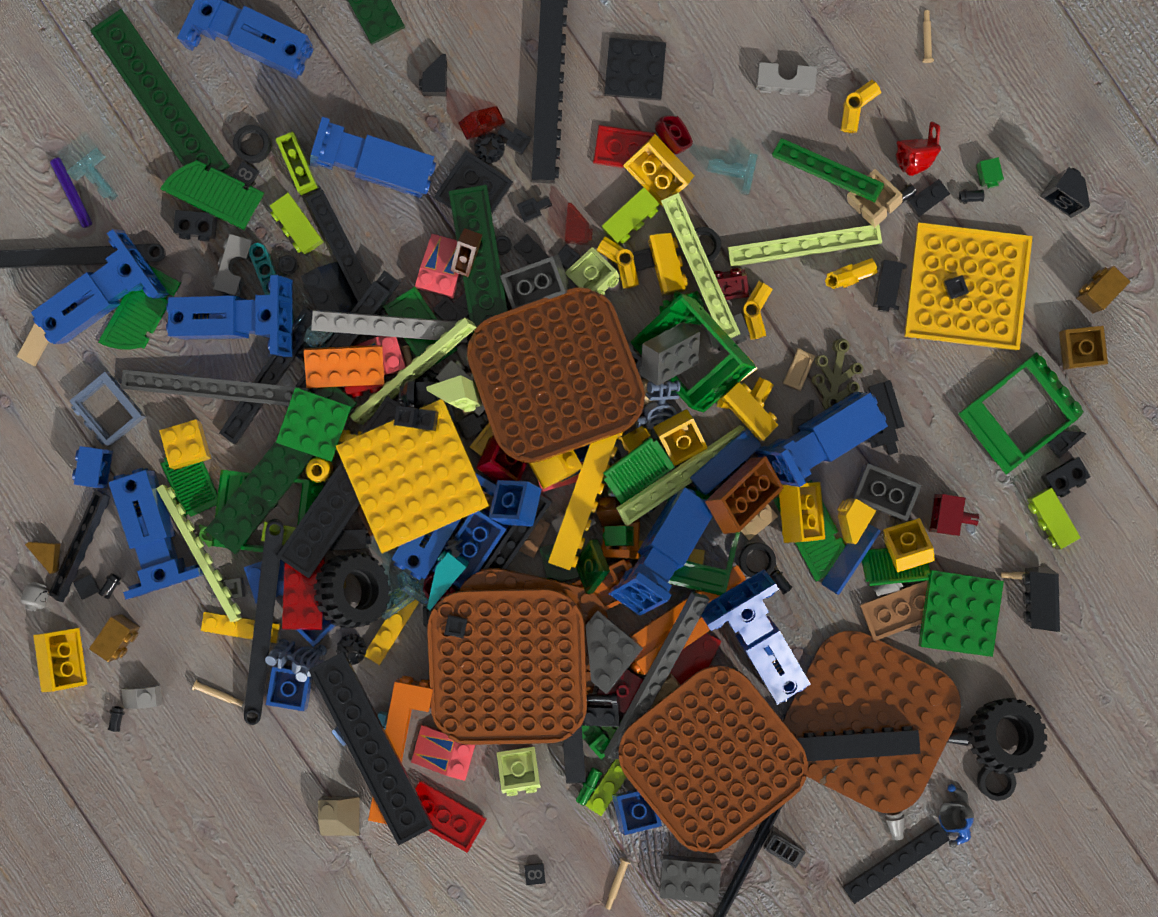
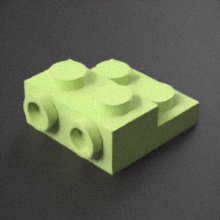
[565,247,620,295]
[497,747,541,796]

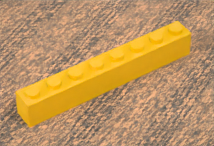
[548,432,623,570]

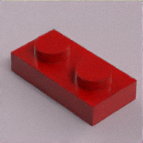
[345,381,385,398]

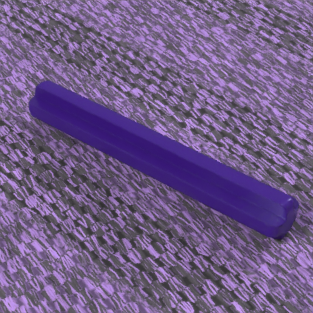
[50,157,92,228]

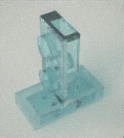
[66,148,118,201]
[707,153,758,195]
[381,571,429,620]

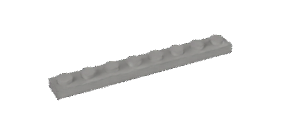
[311,310,467,342]

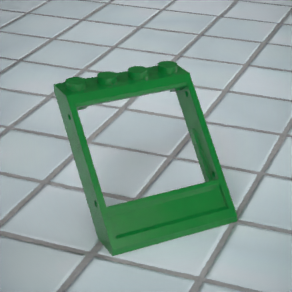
[631,294,756,413]
[958,352,1084,474]
[211,470,324,552]
[668,485,741,596]

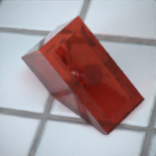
[458,106,506,140]
[565,203,593,245]

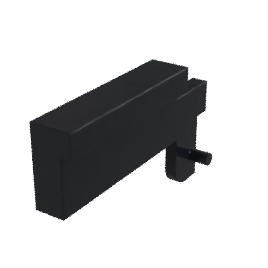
[868,380,905,455]

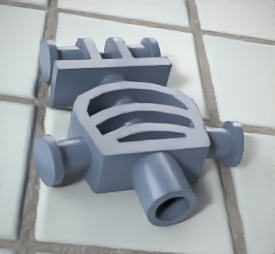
[635,380,680,439]
[265,639,327,682]

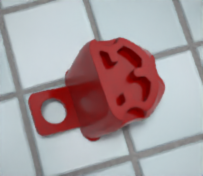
[896,121,941,176]

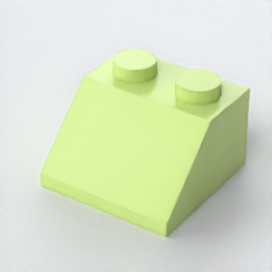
[426,375,482,412]

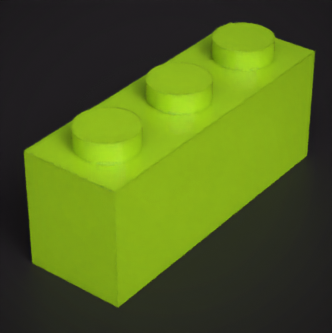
[276,131,319,196]
[601,187,659,245]
[270,193,324,255]
[1027,488,1081,549]

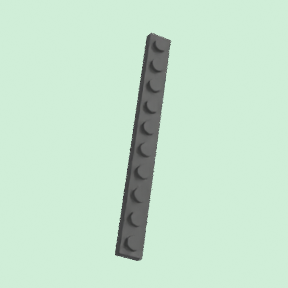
[121,370,310,406]
[604,592,710,759]

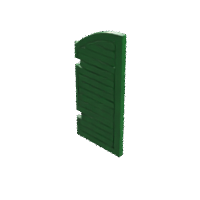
[160,160,264,230]
[98,265,181,350]
[773,480,846,582]

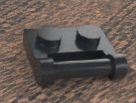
[582,693,620,727]

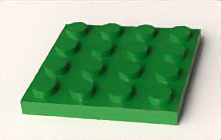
[918,570,1004,657]

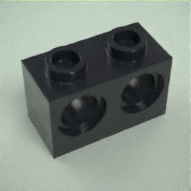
[173,210,218,242]
[1041,457,1091,498]

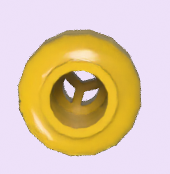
[306,457,333,482]

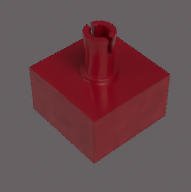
[476,436,527,483]
[929,494,979,536]
[595,668,644,714]

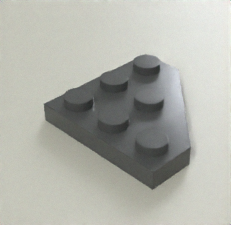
[585,611,644,694]

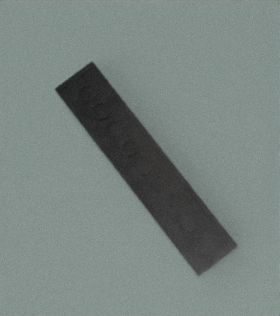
[276,396,402,579]
[309,651,434,846]

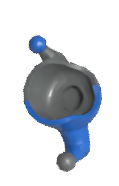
[939,784,974,848]

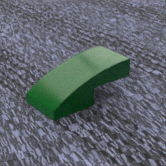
[582,726,611,759]

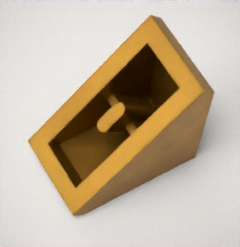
[25,542,61,574]

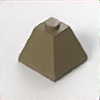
[318,796,360,836]

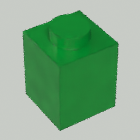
[976,157,1004,189]
[603,526,634,547]

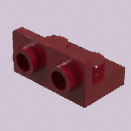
[713,268,749,300]

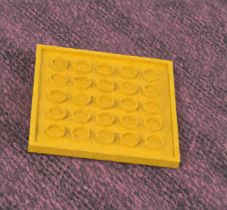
[904,222,1033,351]
[336,399,489,553]

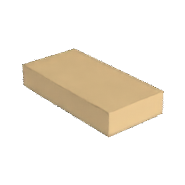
[17,324,49,366]
[783,349,815,391]

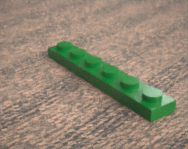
[772,138,884,203]

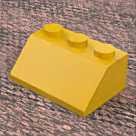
[623,134,695,207]
[648,233,688,296]
[721,382,778,441]
[529,450,583,489]
[779,482,825,543]
[837,499,876,545]
[33,628,88,692]

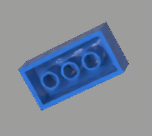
[433,508,509,588]

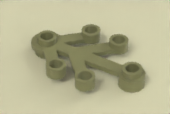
[812,338,863,410]

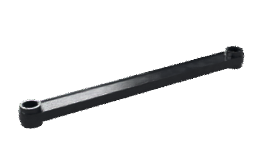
[0,244,166,269]
[244,519,284,725]

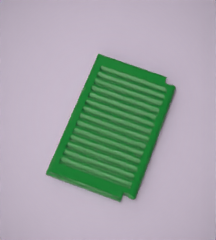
[603,437,675,505]
[160,457,218,517]
[861,548,931,586]

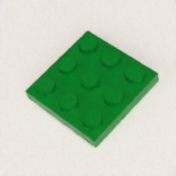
[276,387,351,462]

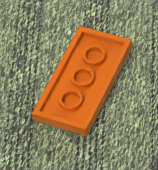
[304,345,384,388]

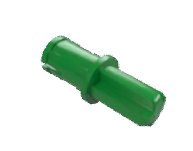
[576,767,603,806]

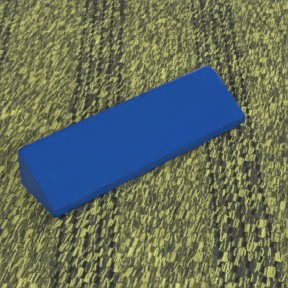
[690,428,761,495]
[821,524,881,595]

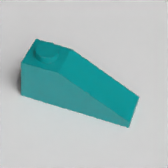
[427,549,469,610]

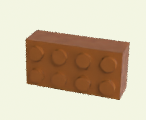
[705,456,784,534]

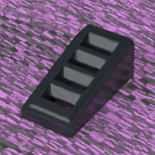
[763,831,806,868]

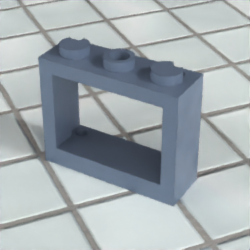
[70,372,146,446]

